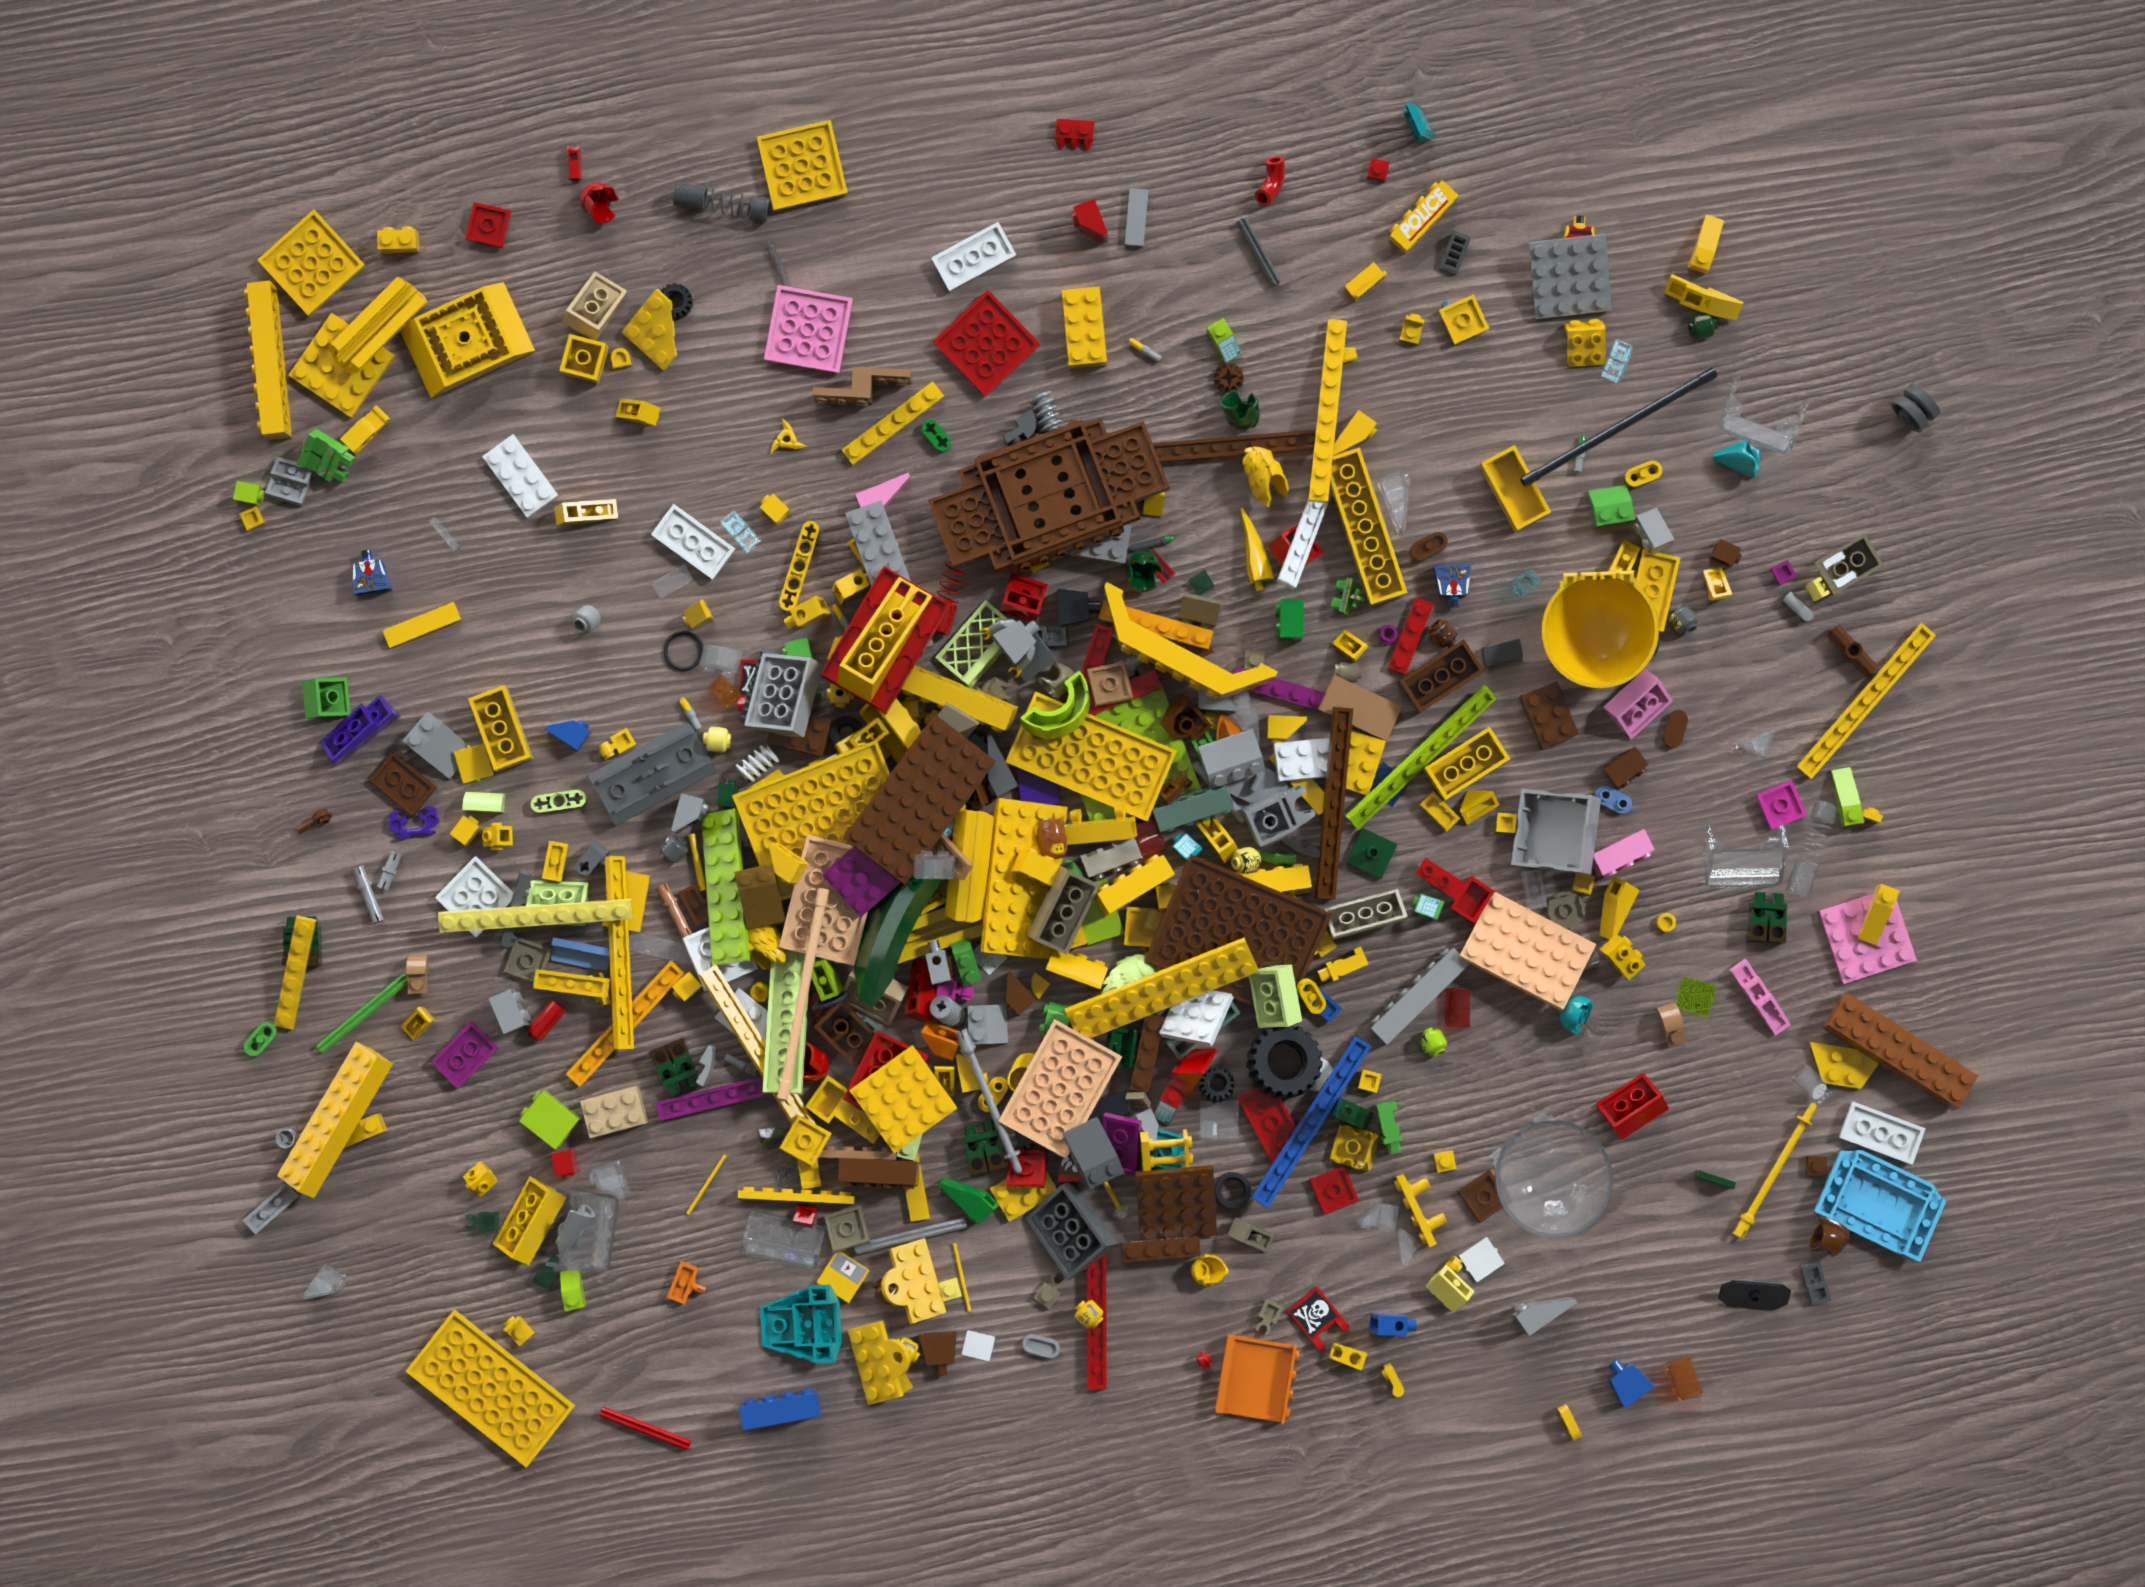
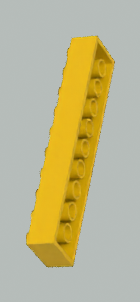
[827,636,1018,732]

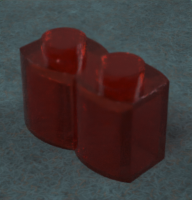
[1135,816,1167,860]

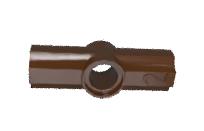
[1826,624,1878,678]

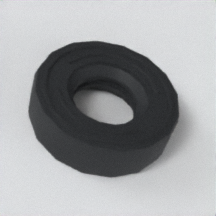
[829,716,862,745]

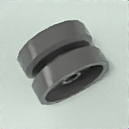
[1891,384,1940,433]

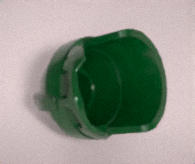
[1220,390,1260,430]
[1125,547,1163,592]

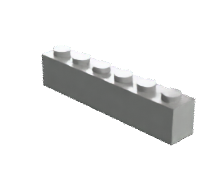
[1370,948,1469,1045]

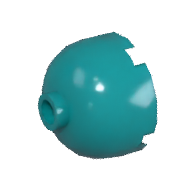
[1557,995,1593,1035]

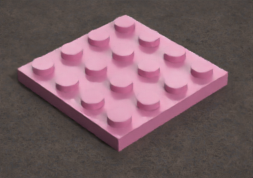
[764,285,853,374]
[1818,893,1917,984]

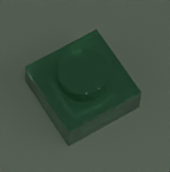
[1189,570,1215,596]

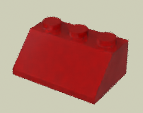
[1596,1072,1669,1141]

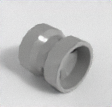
[276,1129,299,1148]

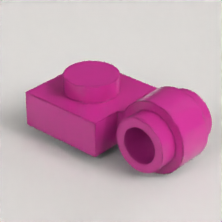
[936,980,974,1001]

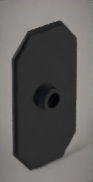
[1718,1279,1791,1310]

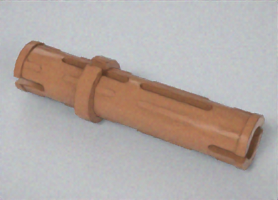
[656,882,693,939]

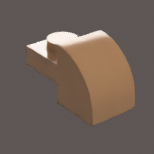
[406,955,429,994]
[1657,1002,1687,1047]

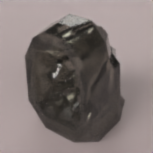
[757,1125,789,1150]

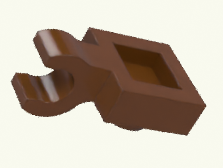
[1159,772,1193,804]

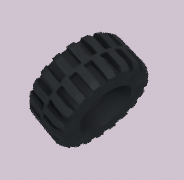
[1246,1025,1323,1100]

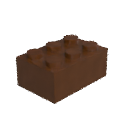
[1519,681,1579,750]
[766,714,833,757]

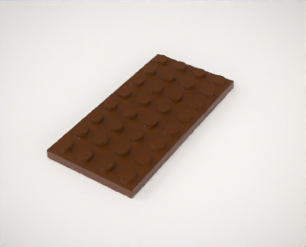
[842,714,996,885]

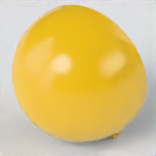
[1542,570,1659,688]

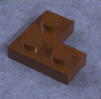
[678,883,709,927]

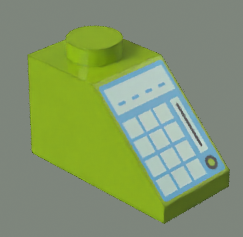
[1206,318,1242,363]

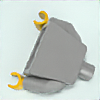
[980,619,1040,678]

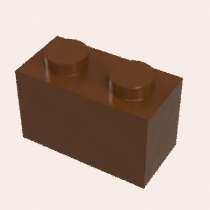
[1602,747,1649,789]

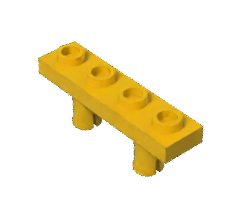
[1394,1173,1448,1247]

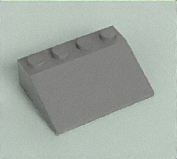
[744,653,822,738]

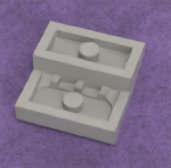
[265,457,313,506]
[696,1045,716,1086]

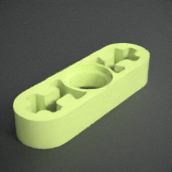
[531,790,587,813]

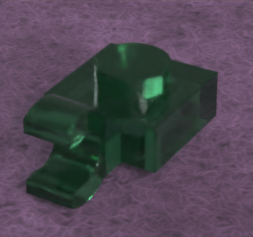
[532,1254,560,1291]

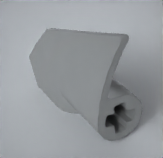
[555,1204,595,1253]

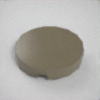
[1547,891,1585,929]

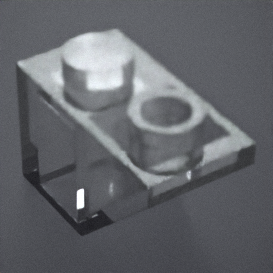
[1356,1203,1399,1233]

